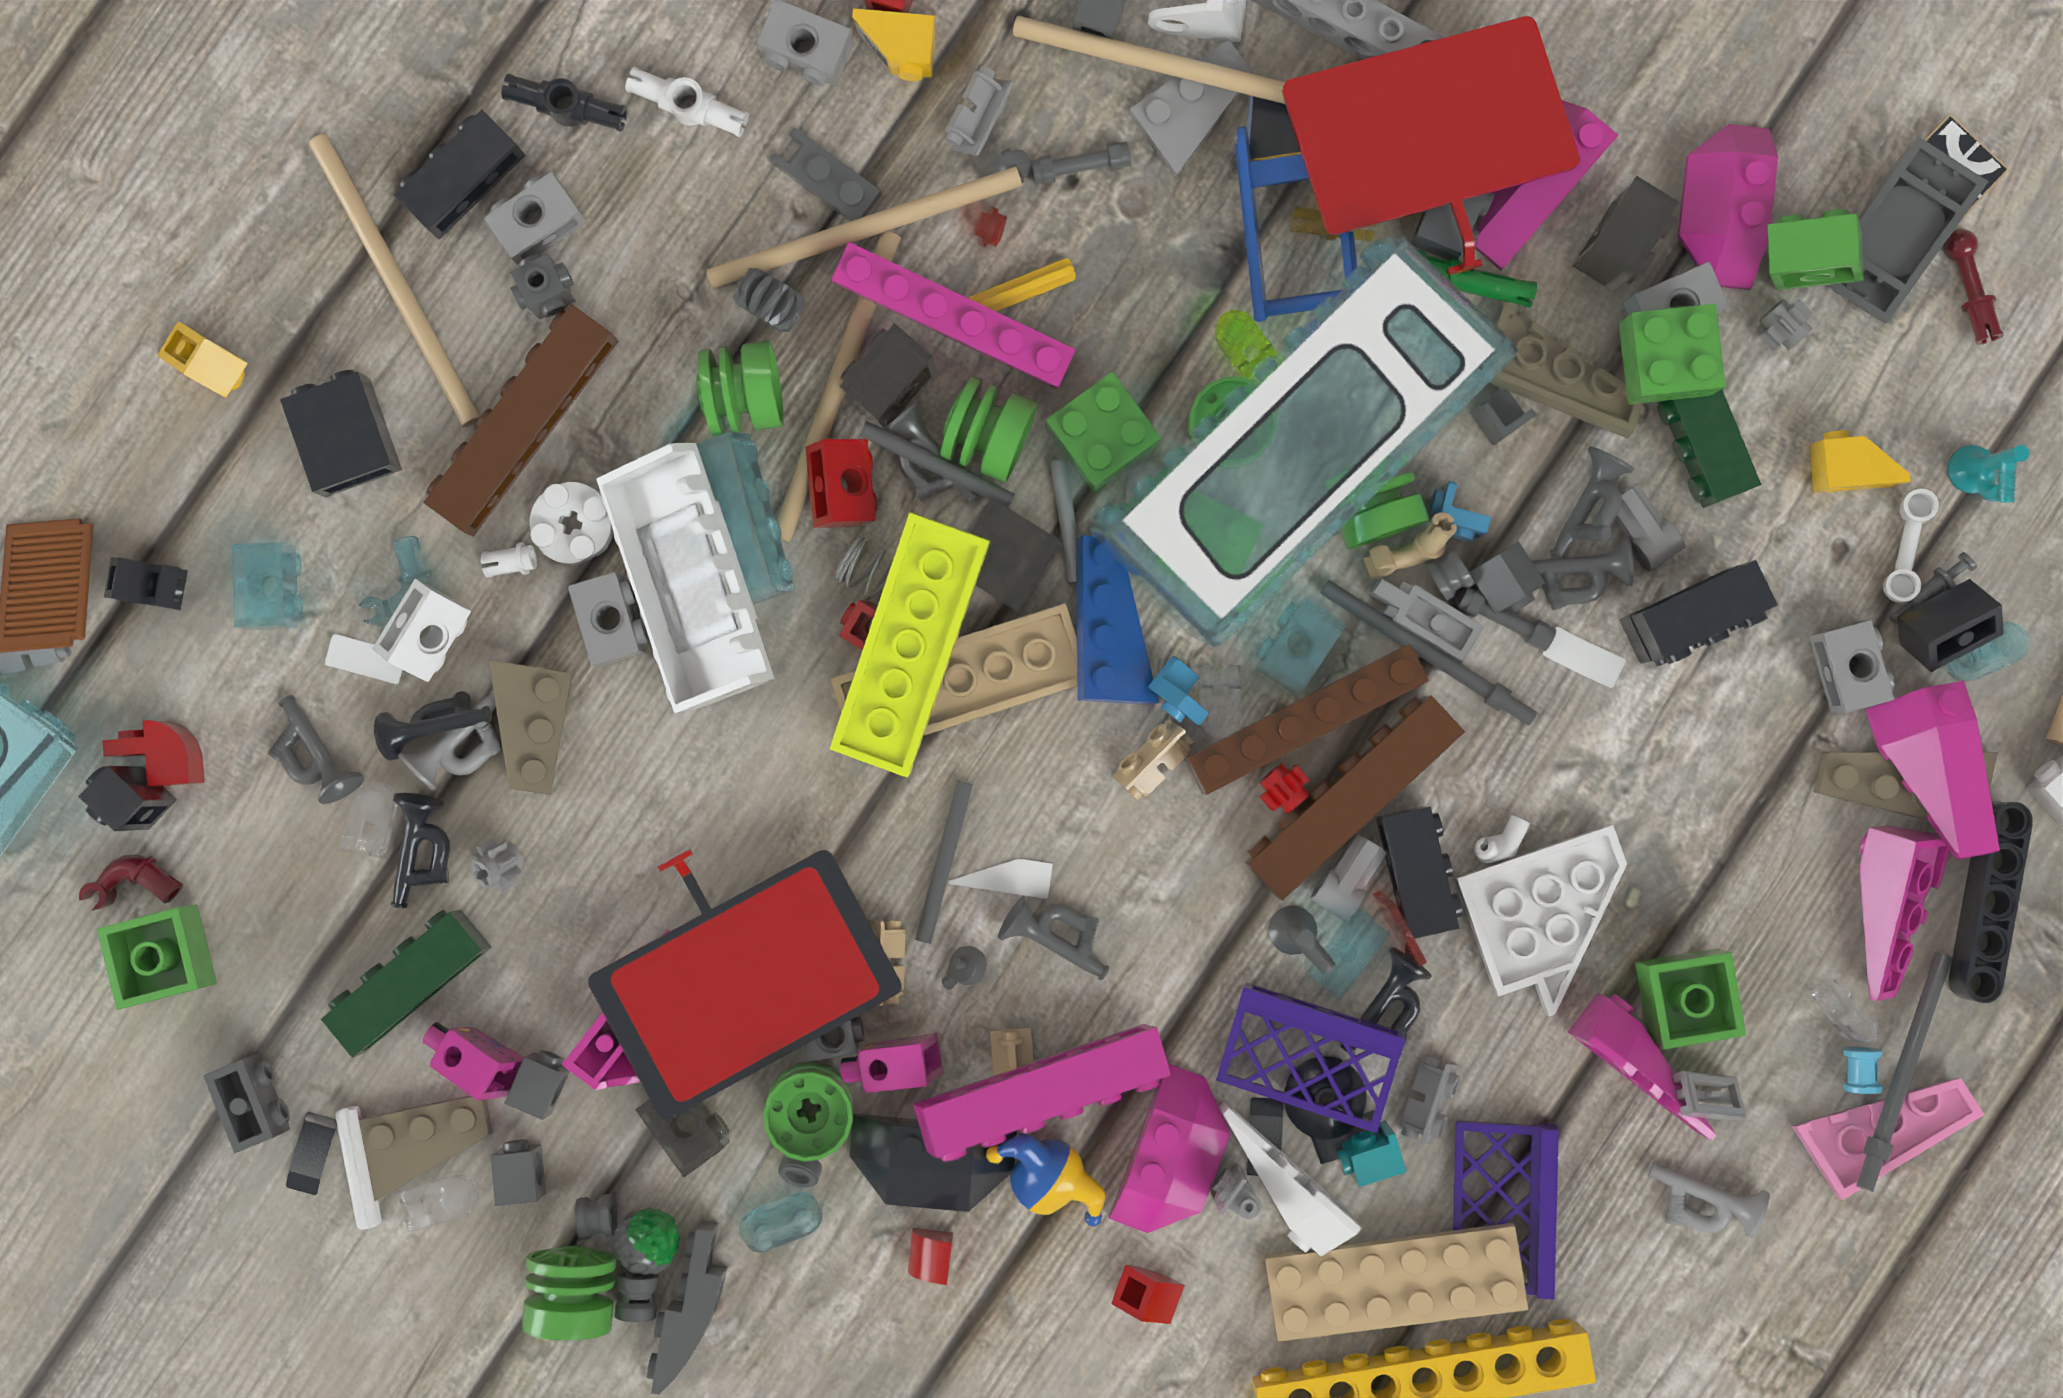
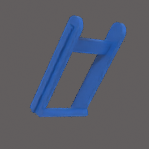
[1235,126,1360,322]

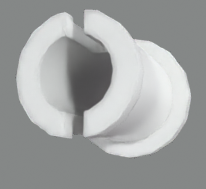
[481,542,537,578]

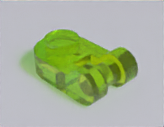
[1214,310,1282,382]

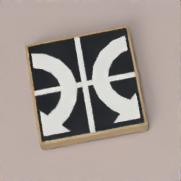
[1923,114,2010,219]

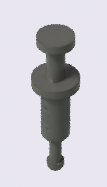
[1889,552,1977,622]

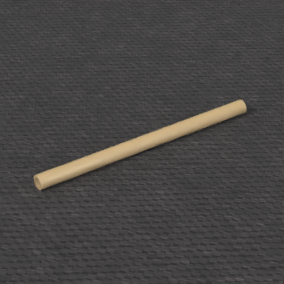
[1013,15,1285,104]
[309,134,480,427]
[706,166,1023,289]
[771,231,901,543]

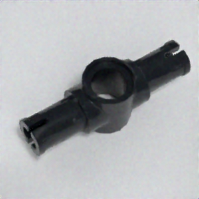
[501,73,628,132]

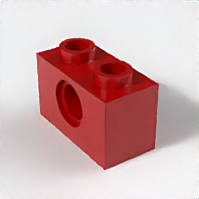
[805,439,878,528]

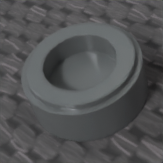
[778,1155,822,1187]

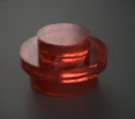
[973,206,1007,248]

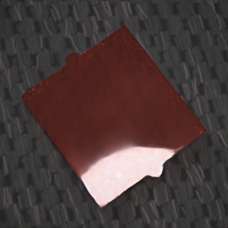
[1372,890,1427,966]

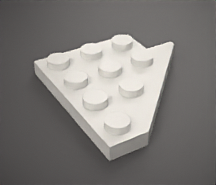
[1454,825,1627,1017]

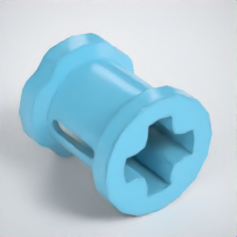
[1843,1047,1883,1094]

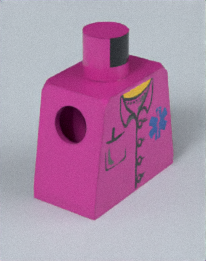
[423,1022,524,1101]
[840,1033,944,1093]

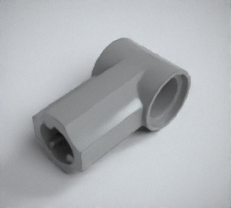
[1615,484,1686,571]
[1310,833,1387,922]

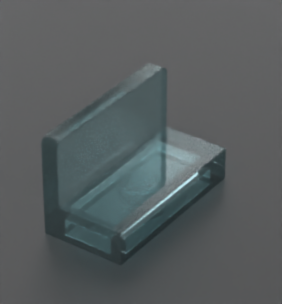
[1306,908,1390,999]

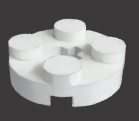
[530,482,614,565]

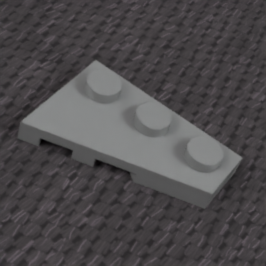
[1129,39,1252,178]

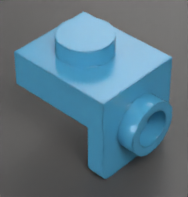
[1429,481,1491,542]
[1148,656,1209,726]

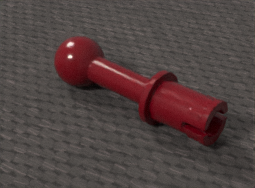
[1943,229,2004,345]

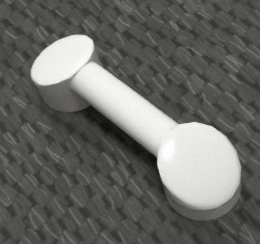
[1882,489,1939,603]

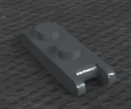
[769,128,882,221]

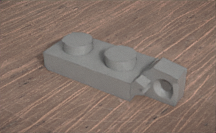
[1369,579,1484,663]

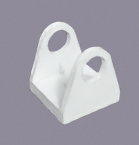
[1148,0,1246,42]

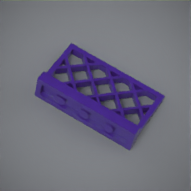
[1216,982,1406,1133]
[1453,1120,1559,1300]

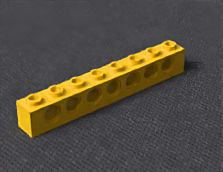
[1252,1319,1596,1398]

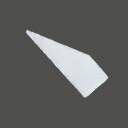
[948,859,1053,899]

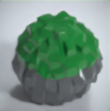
[612,1207,680,1275]

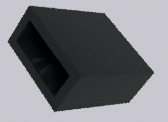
[280,370,402,497]

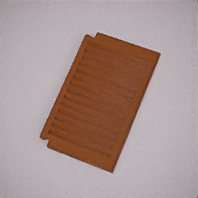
[0,518,93,653]

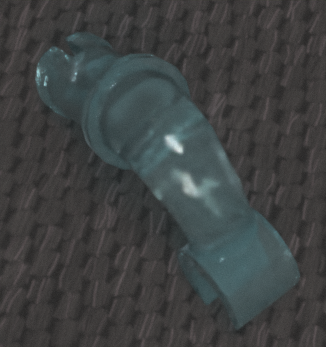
[358,536,432,627]

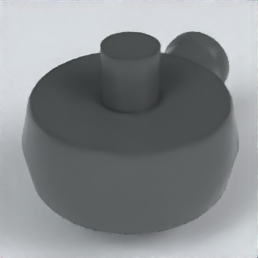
[993,149,1032,183]
[942,946,987,990]

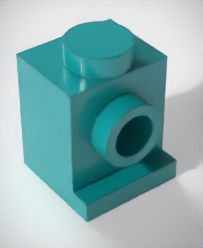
[1337,1120,1407,1187]

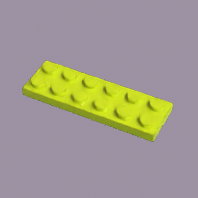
[829,512,991,778]

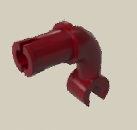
[79,854,183,911]

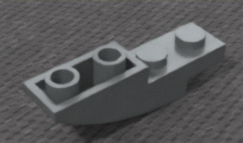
[647,1220,728,1395]

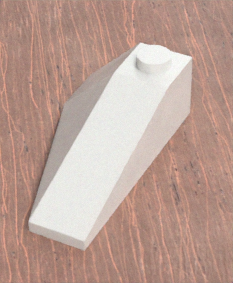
[1219,1101,1362,1256]

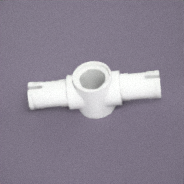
[625,66,749,137]

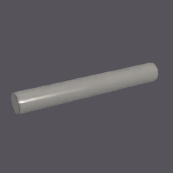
[1050,460,1078,583]

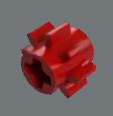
[1259,763,1310,814]

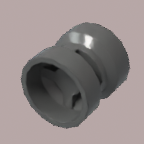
[615,1271,659,1322]

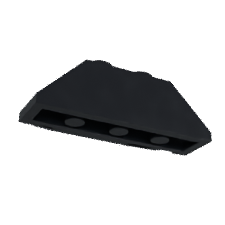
[850,1114,1018,1212]

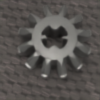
[733,268,806,332]

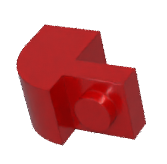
[102,720,205,786]

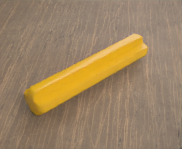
[967,258,1076,312]

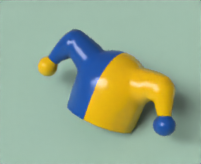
[986,1133,1106,1227]

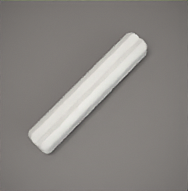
[335,1106,382,1230]

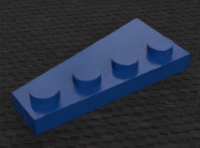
[1076,535,1159,705]

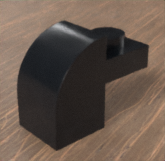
[103,557,188,611]

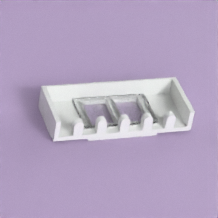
[596,443,775,714]

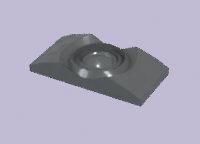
[1825,137,1989,324]

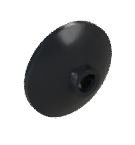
[1284,1056,1366,1140]

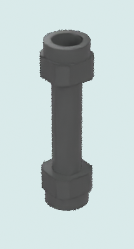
[1031,141,1131,185]
[1456,587,1557,651]

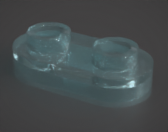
[1944,622,2029,681]
[739,1192,823,1252]

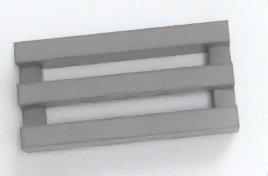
[1672,1071,1746,1121]

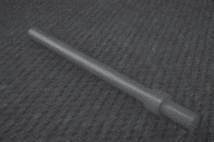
[1320,580,1537,726]
[1856,952,1952,1192]

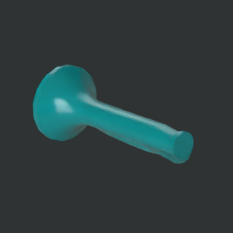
[1947,445,2030,503]

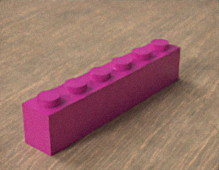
[831,242,1076,389]
[913,1024,1171,1161]

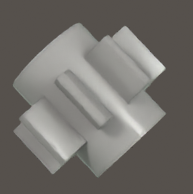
[1759,299,1813,350]
[471,838,523,892]

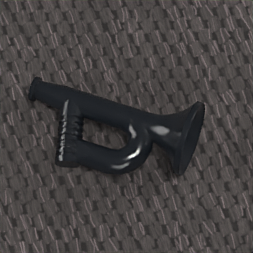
[374,691,492,761]
[391,793,450,909]
[1340,946,1432,1053]

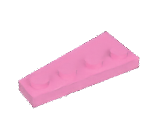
[1791,1078,1985,1200]

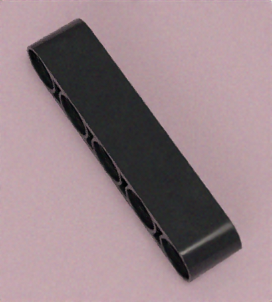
[1949,802,2033,1003]

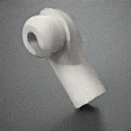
[1474,815,1530,864]

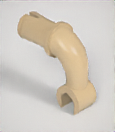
[1363,513,1457,579]

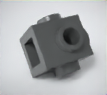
[510,254,576,319]

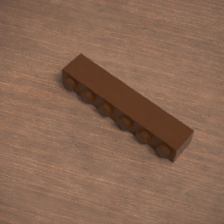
[423,304,619,537]
[1185,644,1429,795]
[1244,695,1465,901]

